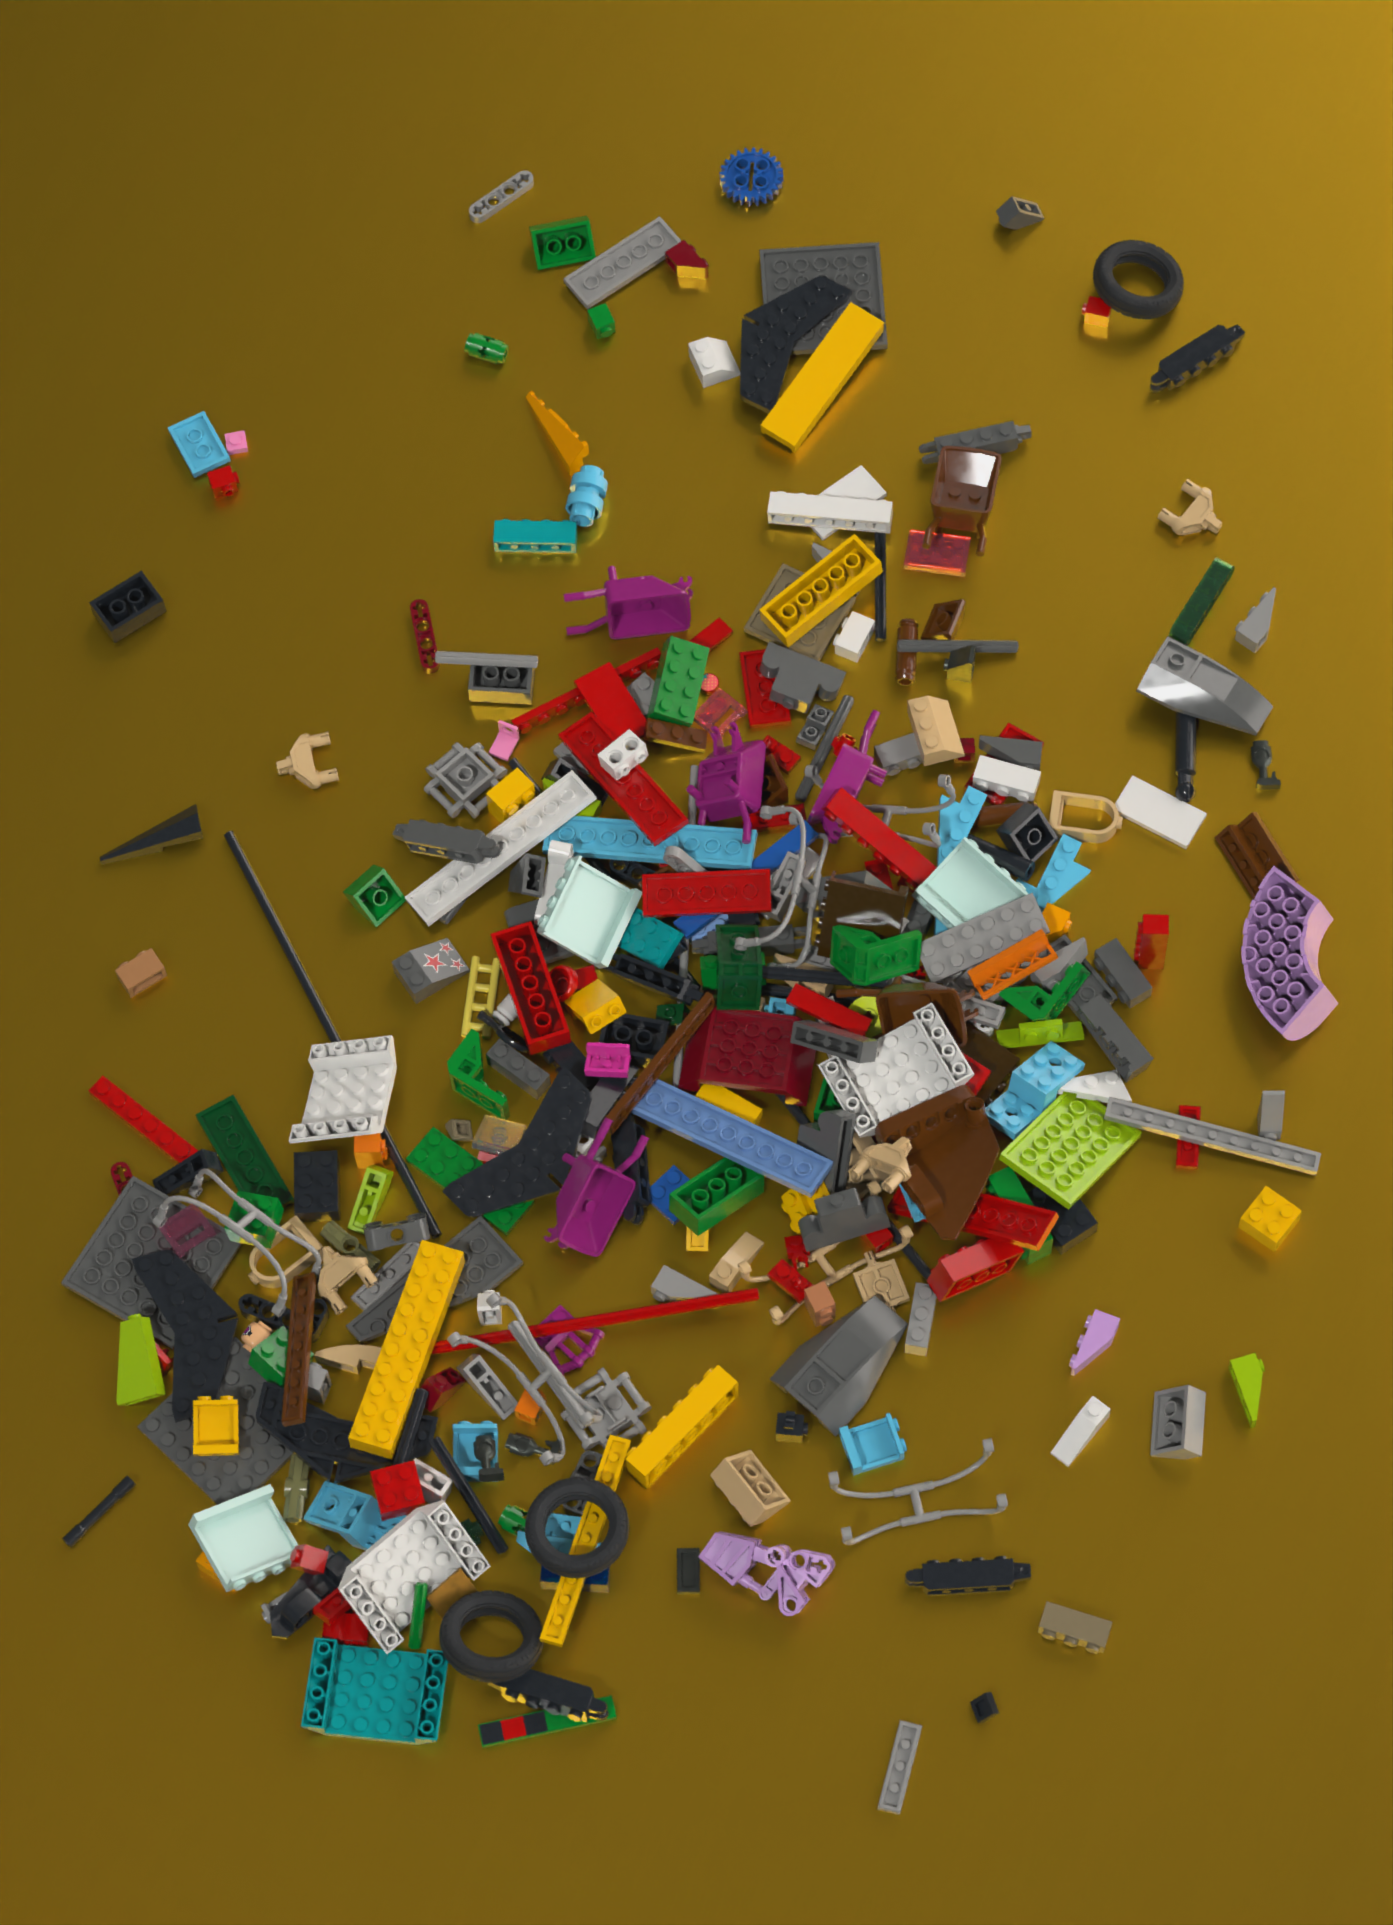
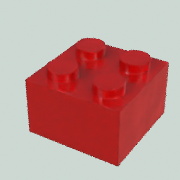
[370,1460,425,1521]

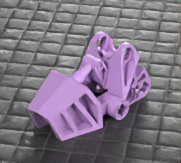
[698,1531,835,1616]

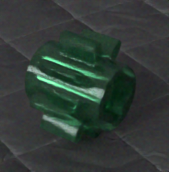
[460,1518,484,1546]

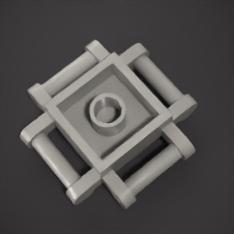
[424,742,508,819]
[561,1367,652,1451]

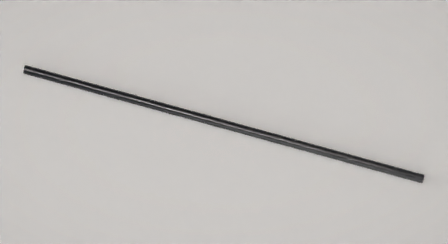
[224,831,442,1239]

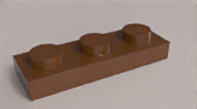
[644,718,708,753]

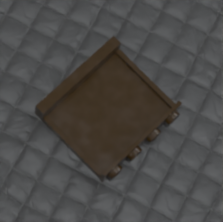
[815,871,909,958]
[959,1021,1020,1108]

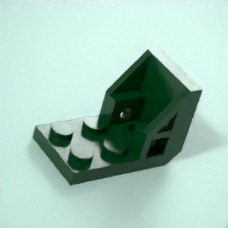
[715,924,762,1010]

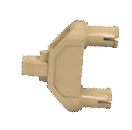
[1157,479,1222,535]
[276,731,339,789]
[848,1136,912,1193]
[318,1246,379,1315]

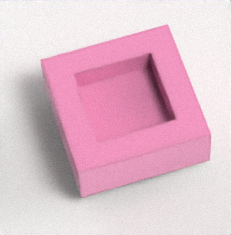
[225,431,248,455]

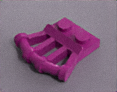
[534,1305,605,1376]

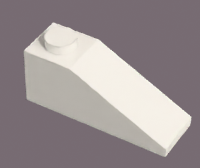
[1051,1396,1111,1467]

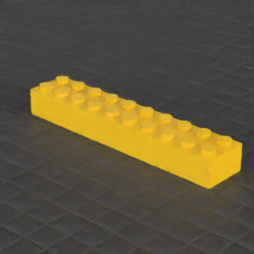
[348,1240,465,1460]

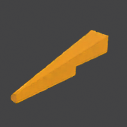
[526,391,589,477]

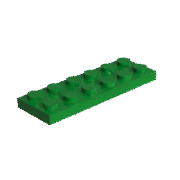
[406,1127,534,1236]

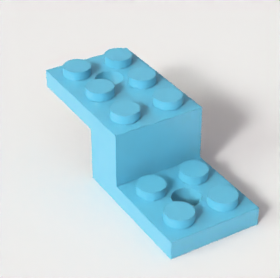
[985,1041,1085,1140]
[303,1481,407,1550]

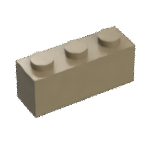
[1038,1601,1112,1654]

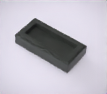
[677,1548,700,1594]

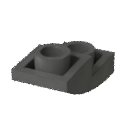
[796,704,834,750]

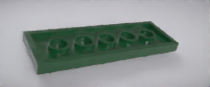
[195,1095,294,1208]

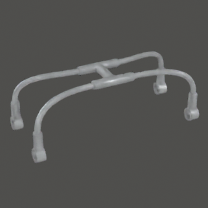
[789,765,956,848]
[734,805,829,968]
[152,1168,322,1317]
[447,1293,603,1466]
[828,1438,1008,1545]

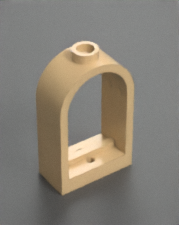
[1049,790,1123,843]
[248,1216,323,1288]

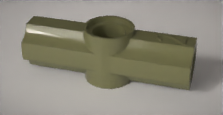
[320,1220,381,1273]
[283,1454,310,1523]

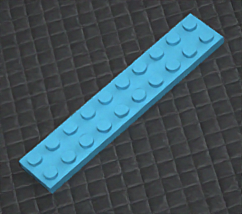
[542,816,758,870]

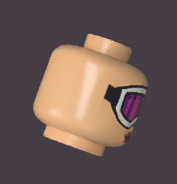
[241,1320,273,1353]

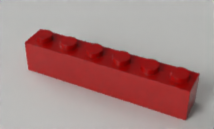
[821,787,937,890]

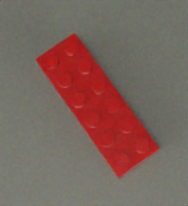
[490,921,571,1055]

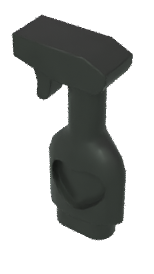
[1251,740,1281,790]
[505,1432,560,1465]
[473,1435,504,1482]

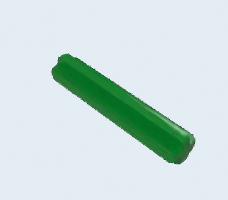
[408,1582,428,1649]

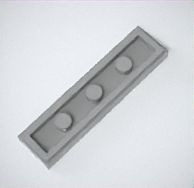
[351,1242,420,1311]
[877,1720,922,1815]

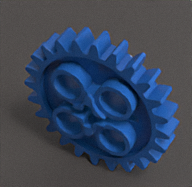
[719,147,784,207]

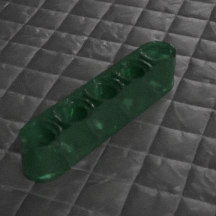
[1169,557,1235,646]

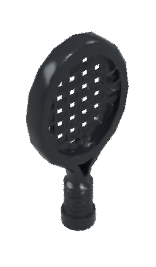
[477,1010,529,1053]

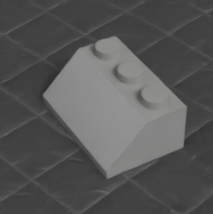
[1150,1385,1206,1460]

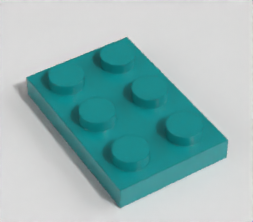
[618,908,684,969]

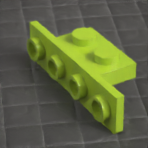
[996,1019,1084,1048]

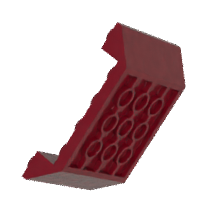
[678,1007,816,1107]

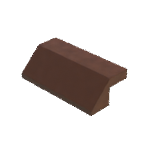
[1214,812,1300,900]

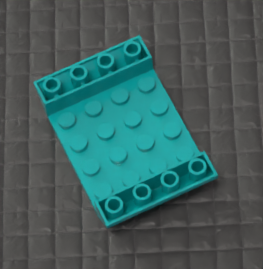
[301,1637,449,1745]

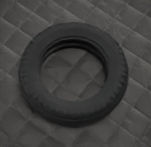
[1093,240,1184,319]
[525,1477,629,1578]
[439,1590,544,1683]

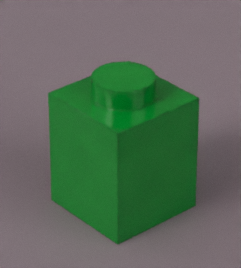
[587,303,616,339]

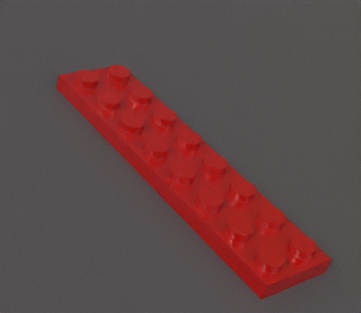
[558,711,689,846]
[887,1186,1059,1251]

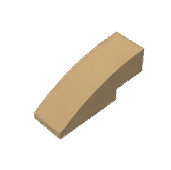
[315,1345,381,1374]

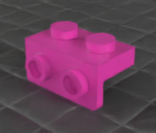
[584,1042,631,1078]

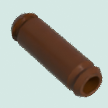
[895,618,918,686]
[972,802,1038,828]

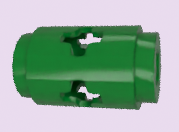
[464,333,509,365]
[498,1504,528,1537]

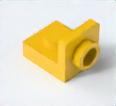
[686,1227,709,1251]

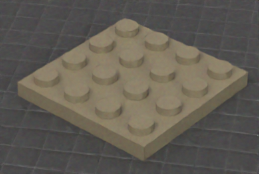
[744,563,856,661]

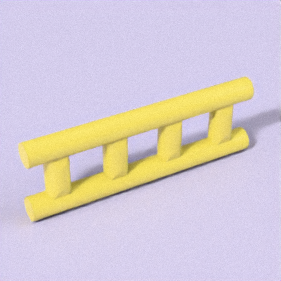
[461,956,500,1039]

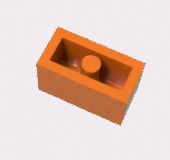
[354,1133,388,1168]

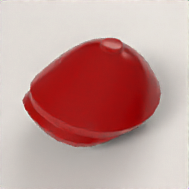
[549,965,578,1003]

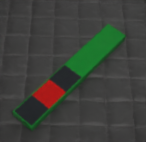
[478,1695,617,1748]

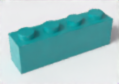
[493,519,577,553]

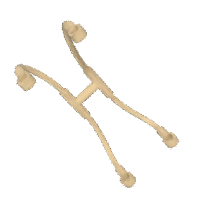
[737,1180,913,1325]

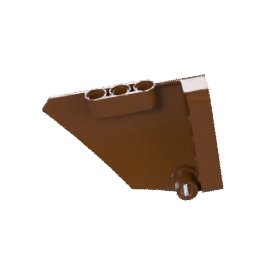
[875,1085,1000,1240]

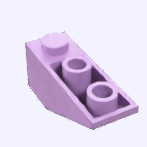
[1069,1309,1120,1376]

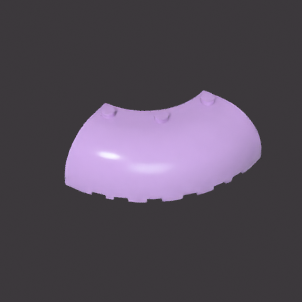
[1241,866,1339,1041]

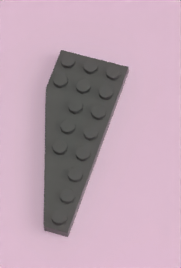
[346,1216,523,1344]

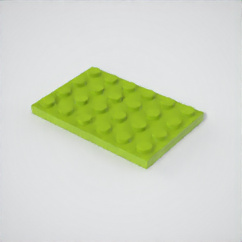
[998,1092,1142,1210]

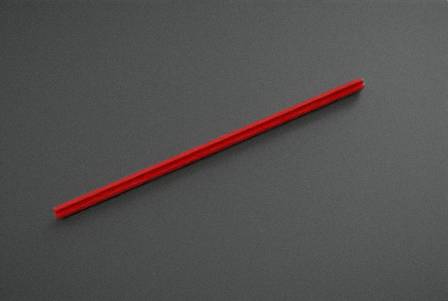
[431,1288,759,1355]

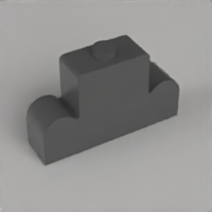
[760,642,846,713]
[796,1109,856,1195]
[798,1188,891,1252]

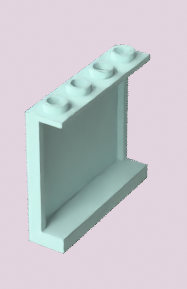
[911,837,1028,929]
[536,855,642,969]
[188,1484,298,1592]

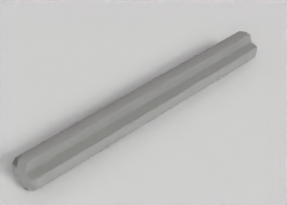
[435,651,538,668]

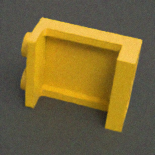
[563,979,626,1034]
[193,1396,239,1456]

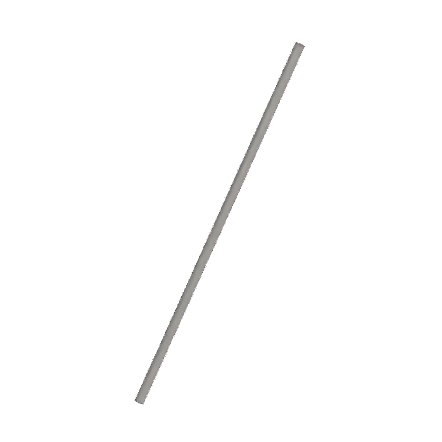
[673,765,699,1090]

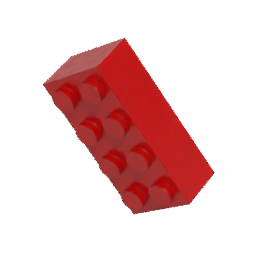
[926,1239,1024,1302]

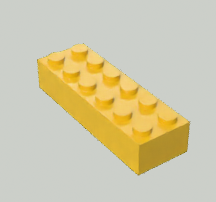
[759,534,883,648]
[626,1365,739,1490]

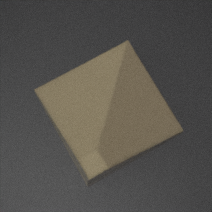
[445,1119,473,1141]

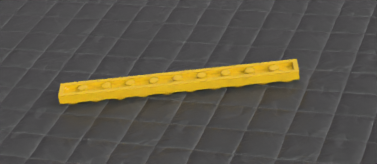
[540,1435,632,1647]

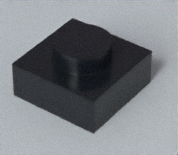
[970,1692,999,1723]

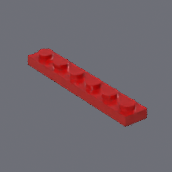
[88,1075,198,1164]

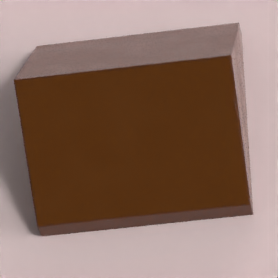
[921,599,965,640]
[759,754,789,810]

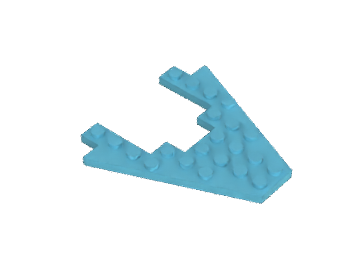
[934,786,1091,936]

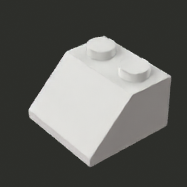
[688,337,740,388]

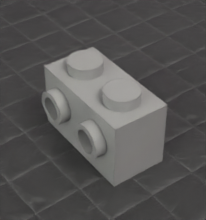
[307,1362,332,1404]

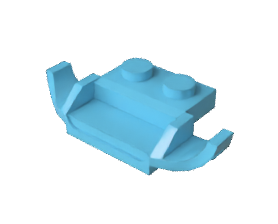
[516,1513,601,1554]

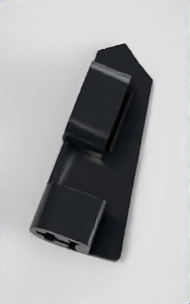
[270,1545,352,1639]

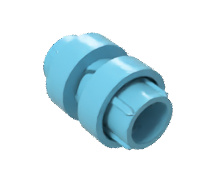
[565,465,608,527]

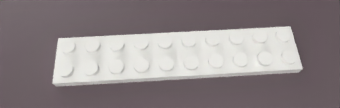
[405,770,597,926]

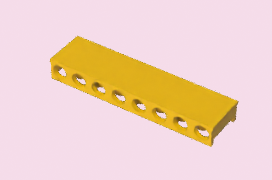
[760,302,884,453]

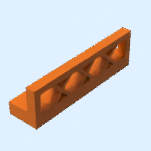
[967,929,1058,1001]

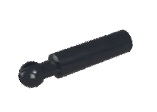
[1175,712,1197,802]
[967,834,1035,881]

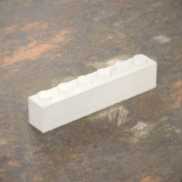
[767,491,893,533]

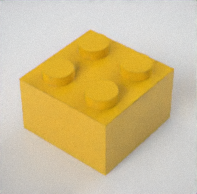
[486,768,536,823]
[1238,1186,1302,1252]

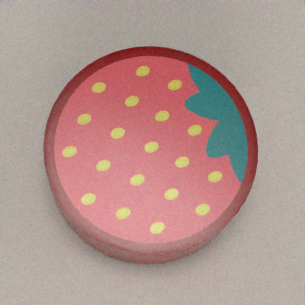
[700,673,719,695]

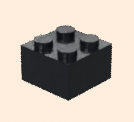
[996,803,1059,862]

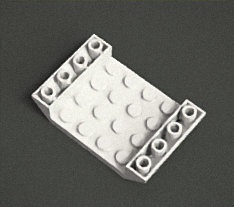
[818,1003,974,1138]
[289,1035,397,1144]
[338,1500,490,1654]

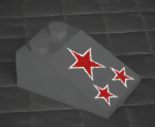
[392,938,470,1004]

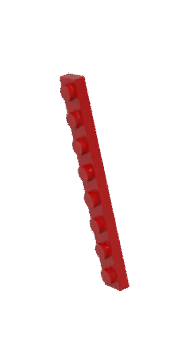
[511,647,661,734]

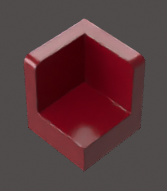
[954,731,975,762]

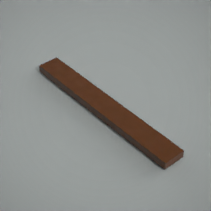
[602,992,716,1135]
[281,1272,317,1427]

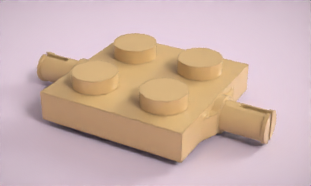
[853,1251,910,1314]

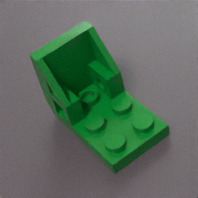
[830,925,922,986]
[999,961,1091,1022]
[447,1029,510,1122]

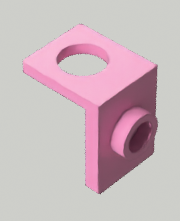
[489,720,520,761]

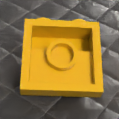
[781,1180,830,1234]

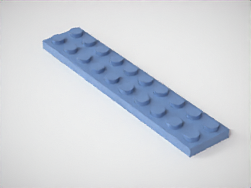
[631,1079,833,1198]

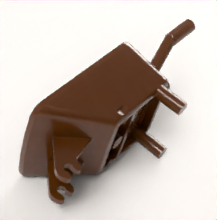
[922,446,1001,557]
[836,976,979,1047]

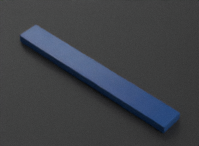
[673,820,819,940]

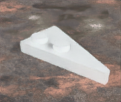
[1057,1070,1132,1103]

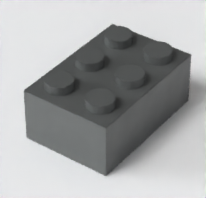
[468,665,535,705]

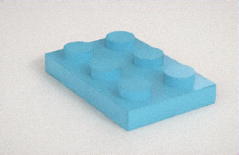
[168,411,231,478]

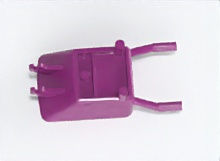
[563,566,693,639]
[807,710,887,844]
[686,722,766,844]
[544,1117,650,1257]

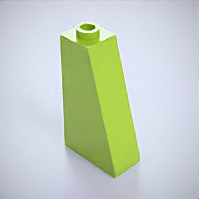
[116,1314,166,1406]

